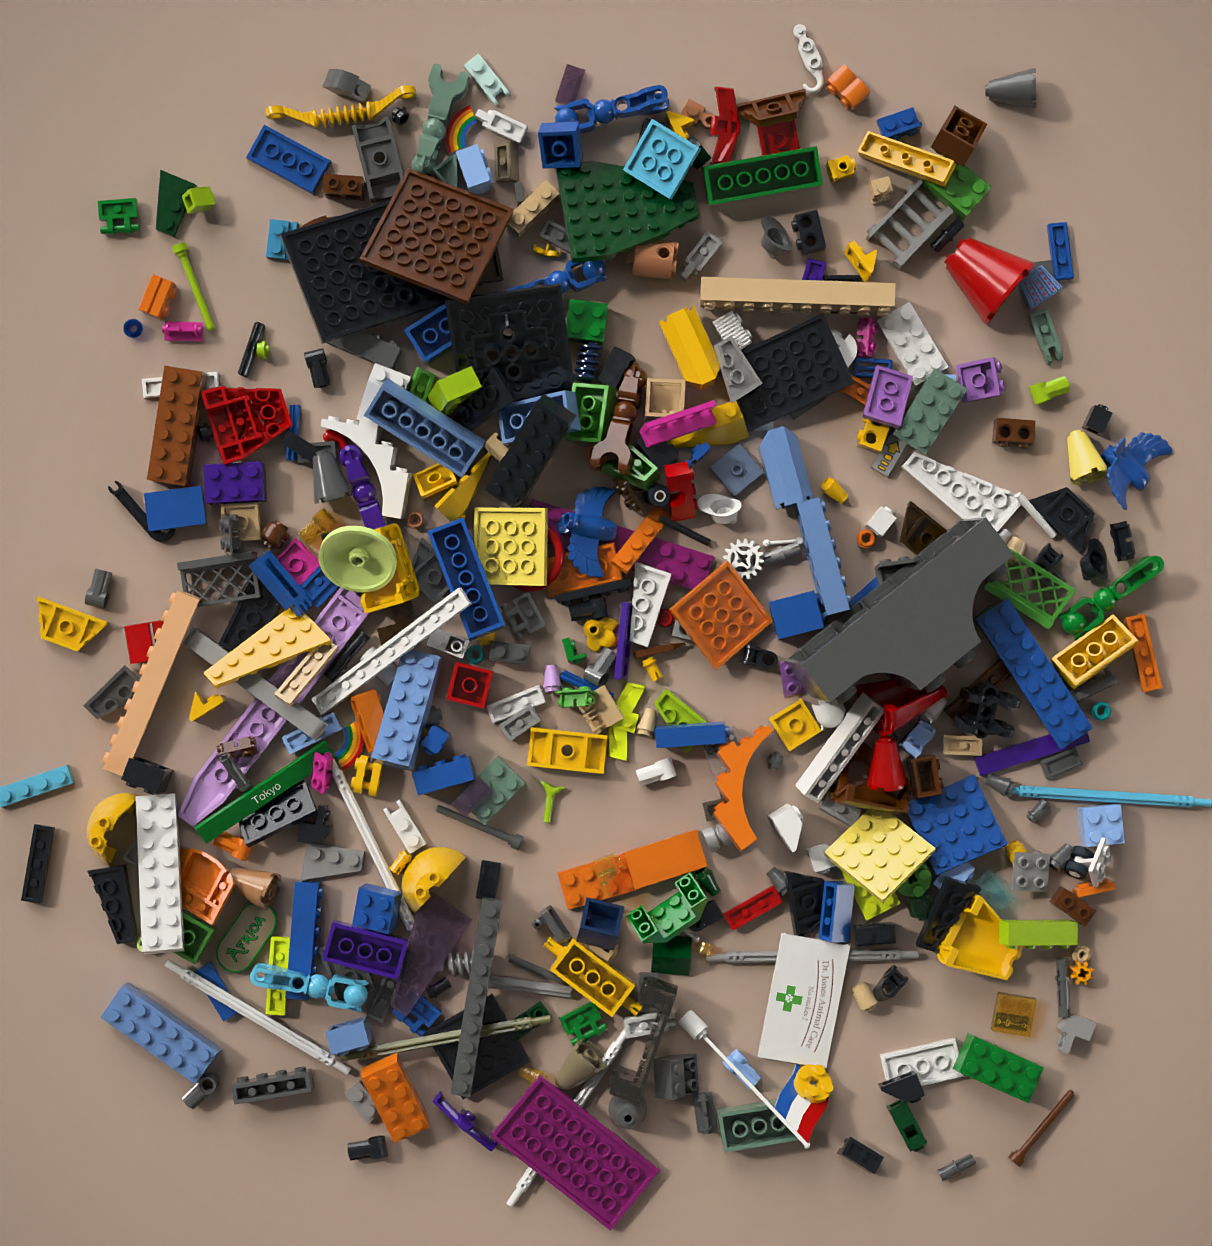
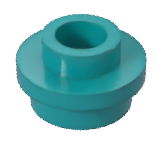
[466,645,485,664]
[1091,702,1111,721]

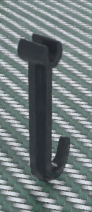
[108,481,176,542]

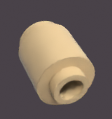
[1007,537,1027,567]
[852,982,878,1012]

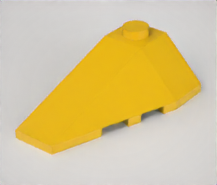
[668,401,749,448]
[435,452,492,522]

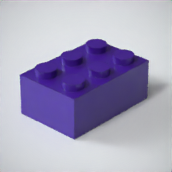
[204,462,267,505]

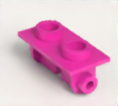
[856,317,877,358]
[162,321,203,342]
[311,752,334,794]

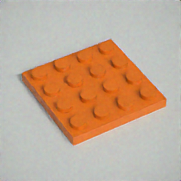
[669,561,773,670]

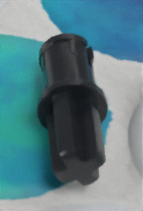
[930,218,964,253]

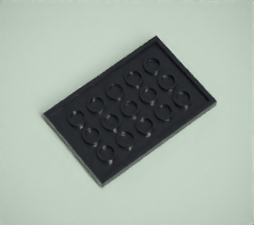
[736,313,855,432]

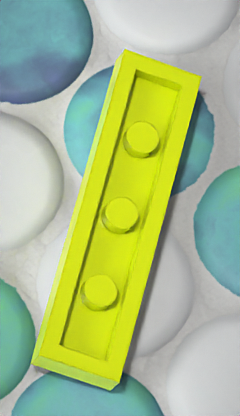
[265,936,290,1016]

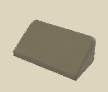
[494,141,519,182]

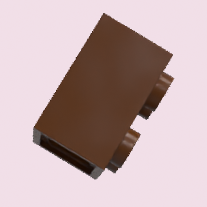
[907,754,944,798]

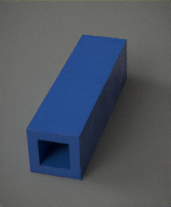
[655,721,730,748]

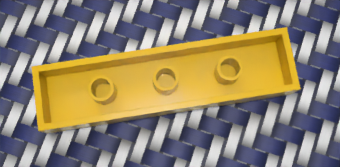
[857,131,956,187]

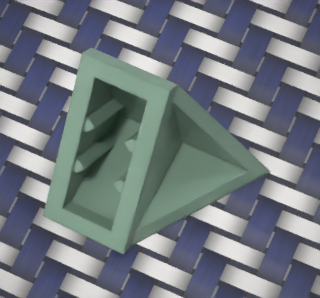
[433,155,458,187]

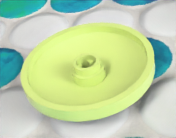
[318,526,397,592]

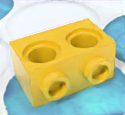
[856,418,890,454]

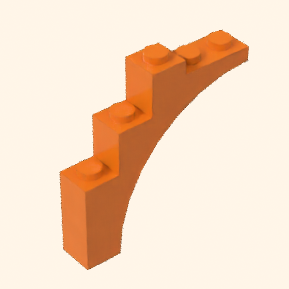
[713,725,773,852]

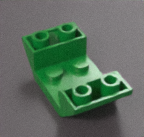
[626,872,708,944]

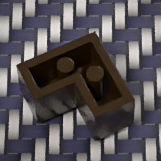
[377,600,416,646]

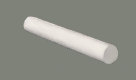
[1015,492,1057,538]

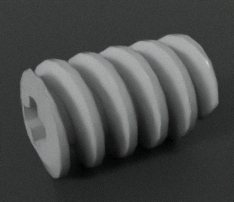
[448,951,474,977]

